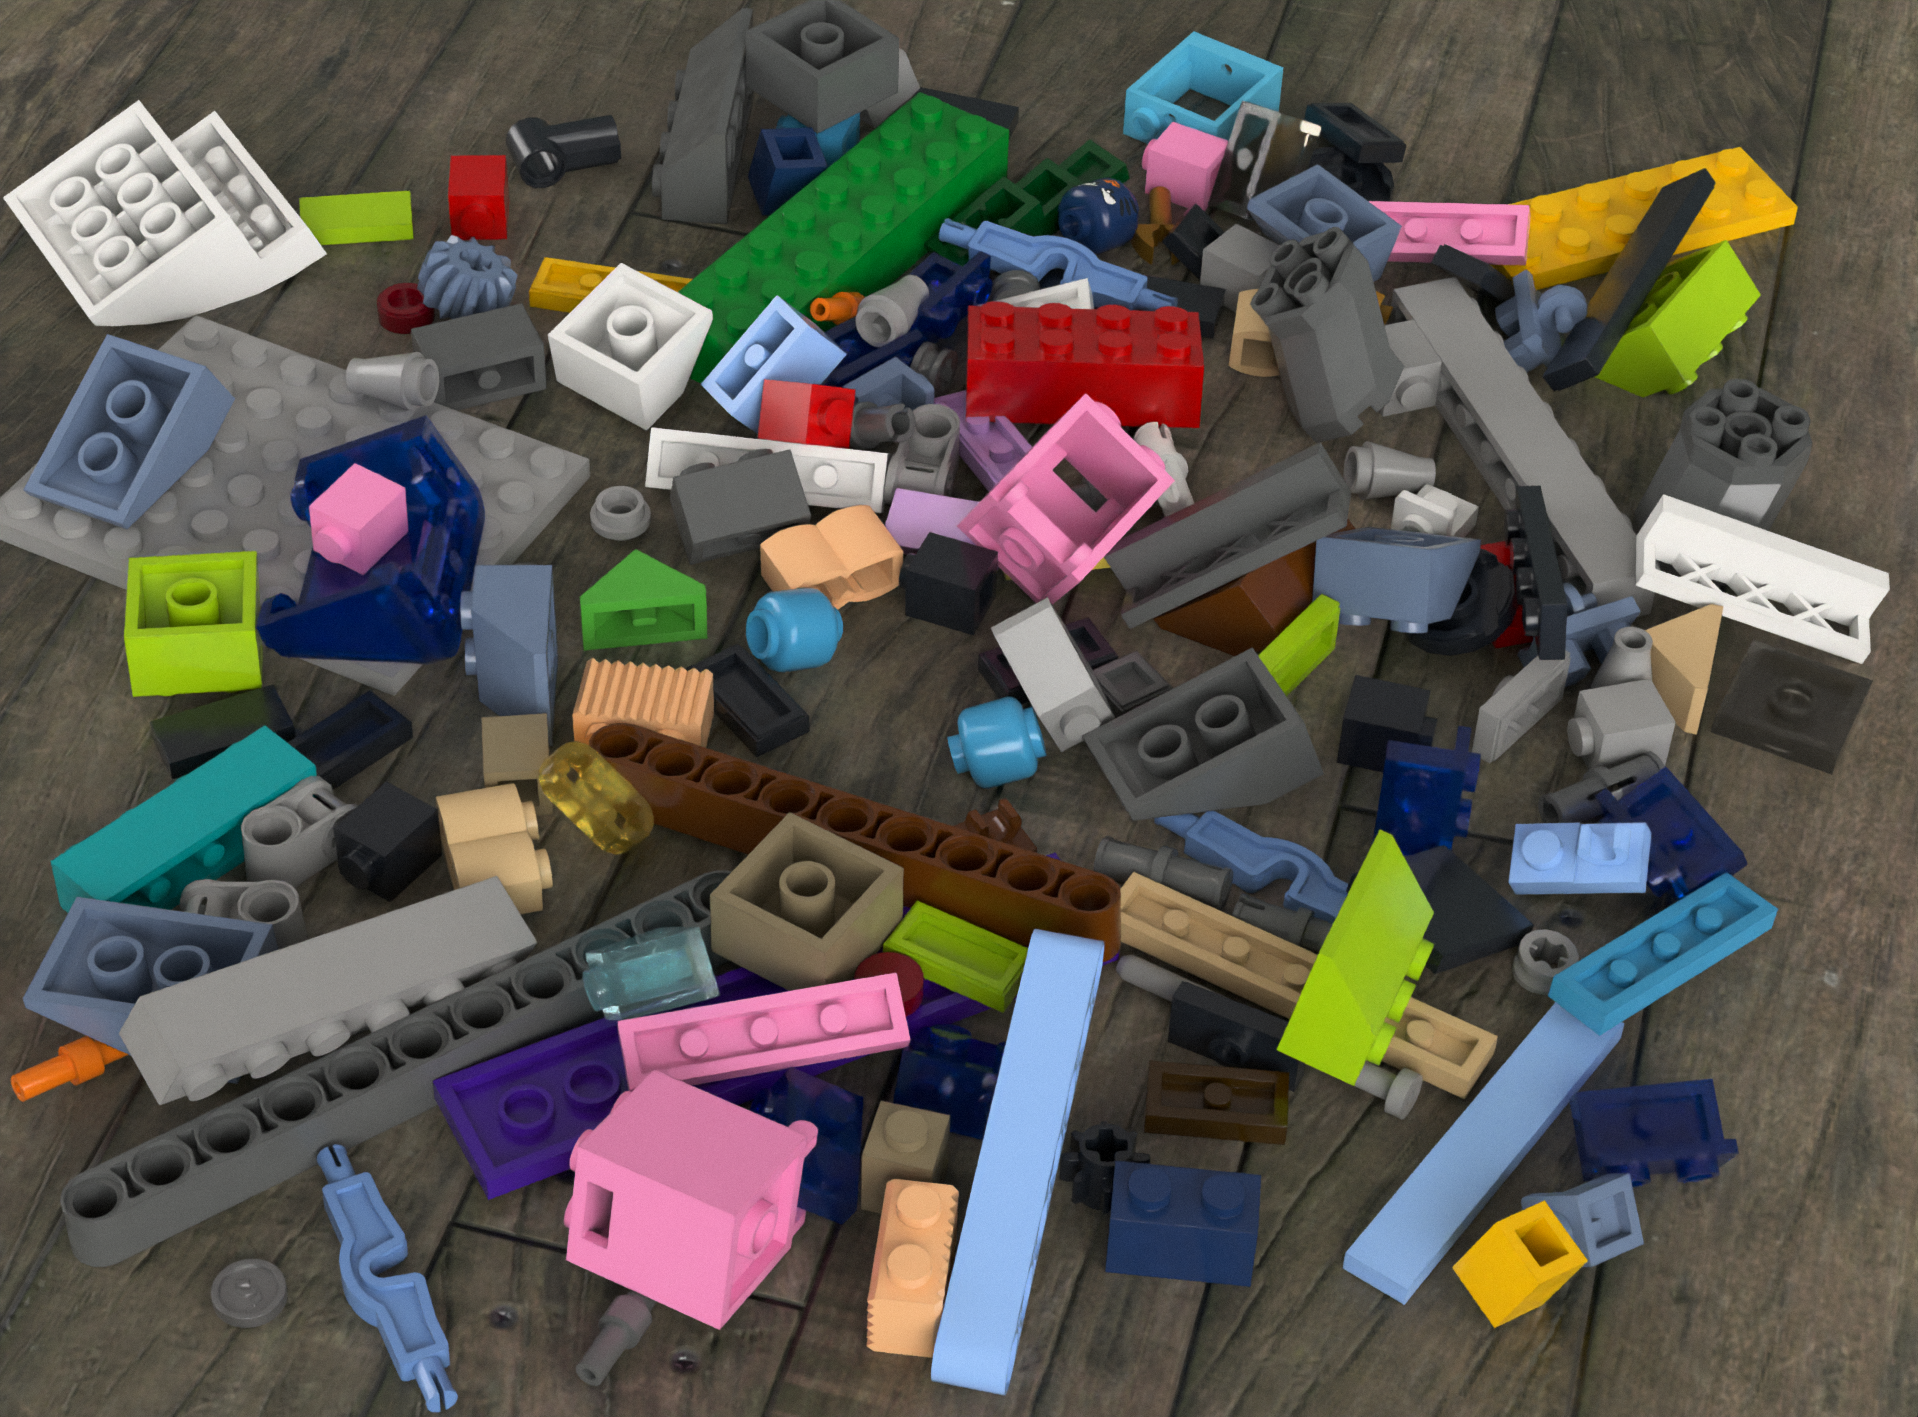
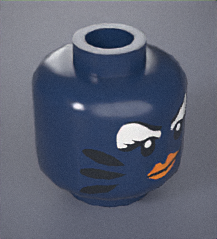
[1058,177,1139,255]

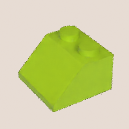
[124,551,263,697]

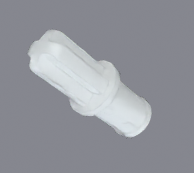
[1134,422,1194,517]

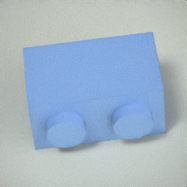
[701,295,847,441]

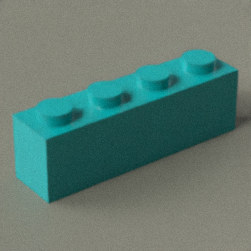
[50,725,317,913]

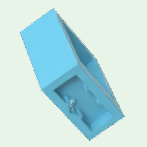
[1123,31,1284,156]

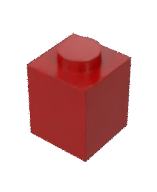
[448,155,509,240]
[758,379,856,449]

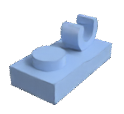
[1509,822,1651,895]

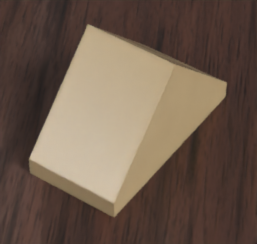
[1645,604,1724,735]

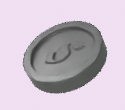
[211,1259,287,1328]

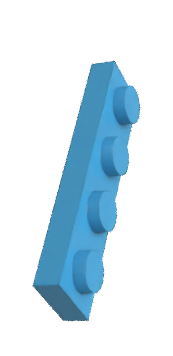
[1548,872,1778,1036]

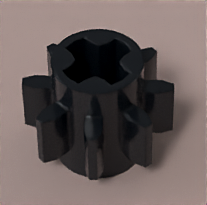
[1059,1121,1150,1214]

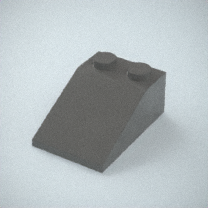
[1082,648,1324,821]

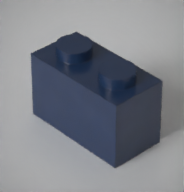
[1105,1161,1261,1287]

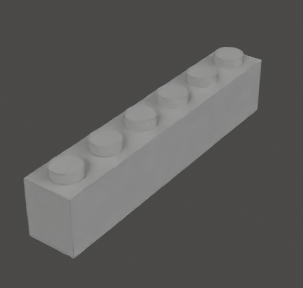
[119,876,538,1105]

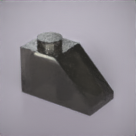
[1208,100,1322,220]

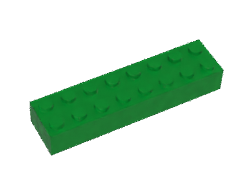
[678,92,1009,383]

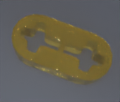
[539,741,654,855]

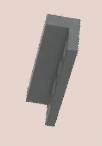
[1104,442,1351,629]

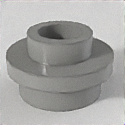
[590,486,651,541]

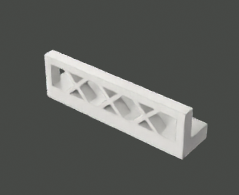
[645,427,892,513]
[1636,494,1890,664]

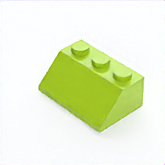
[1595,240,1761,398]
[1277,830,1435,1086]

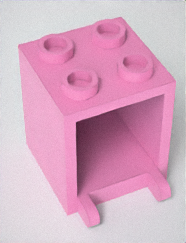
[957,394,1175,605]
[564,1070,818,1330]

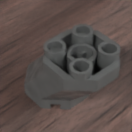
[1250,227,1404,443]
[1632,379,1813,586]

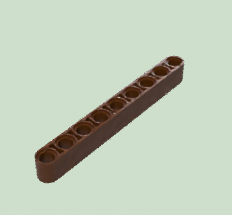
[589,723,1121,962]

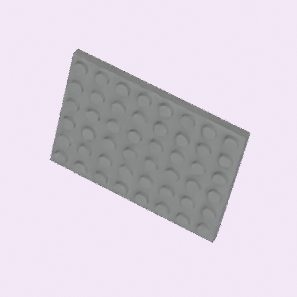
[0,315,590,696]

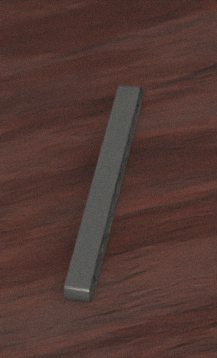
[60,870,731,1267]

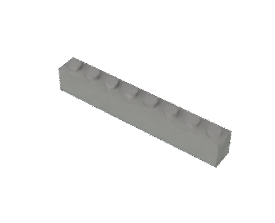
[1389,277,1661,617]

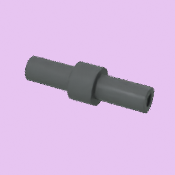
[576,1290,657,1386]

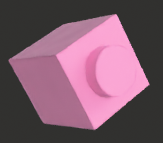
[1142,122,1231,211]
[309,463,408,575]

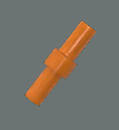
[810,292,865,326]
[11,1036,128,1102]

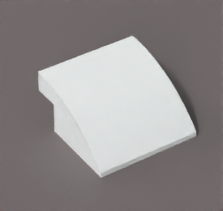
[3,100,327,326]

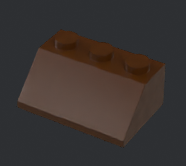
[1154,519,1356,656]

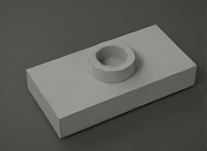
[1471,650,1571,764]

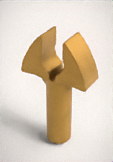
[1131,186,1180,265]

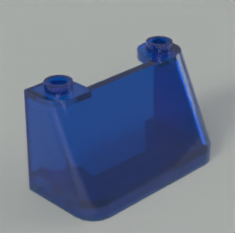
[256,415,485,665]

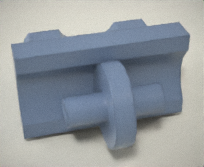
[1495,269,1587,373]
[1517,582,1641,687]

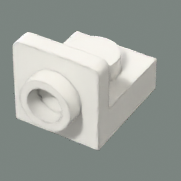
[1391,484,1479,538]

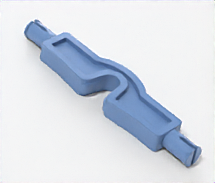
[939,218,1178,311]
[1154,811,1348,924]
[316,1144,458,1412]

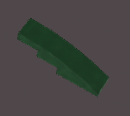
[924,139,1130,277]

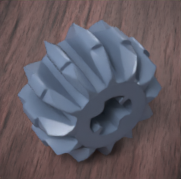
[417,235,518,319]

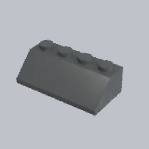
[652,8,754,224]

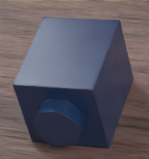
[748,127,828,216]

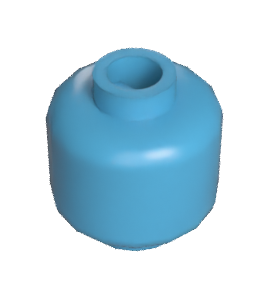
[746,587,843,672]
[947,697,1047,789]

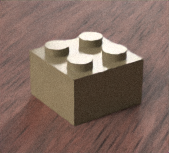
[710,812,904,991]

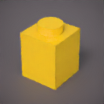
[1452,1200,1588,1328]

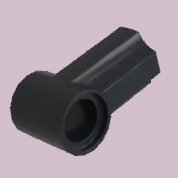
[506,115,621,188]

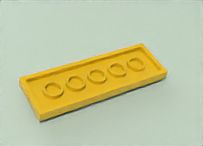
[1489,147,1798,290]

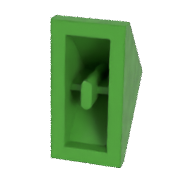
[580,549,708,651]

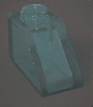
[583,927,720,1021]

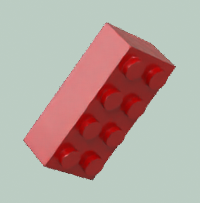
[966,301,1204,428]

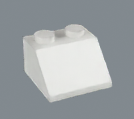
[548,263,713,431]

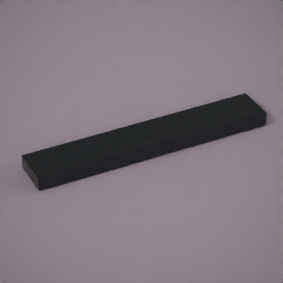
[1542,168,1716,392]

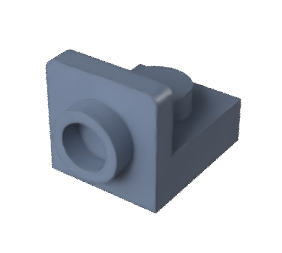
[843,357,935,411]
[1521,1173,1644,1267]

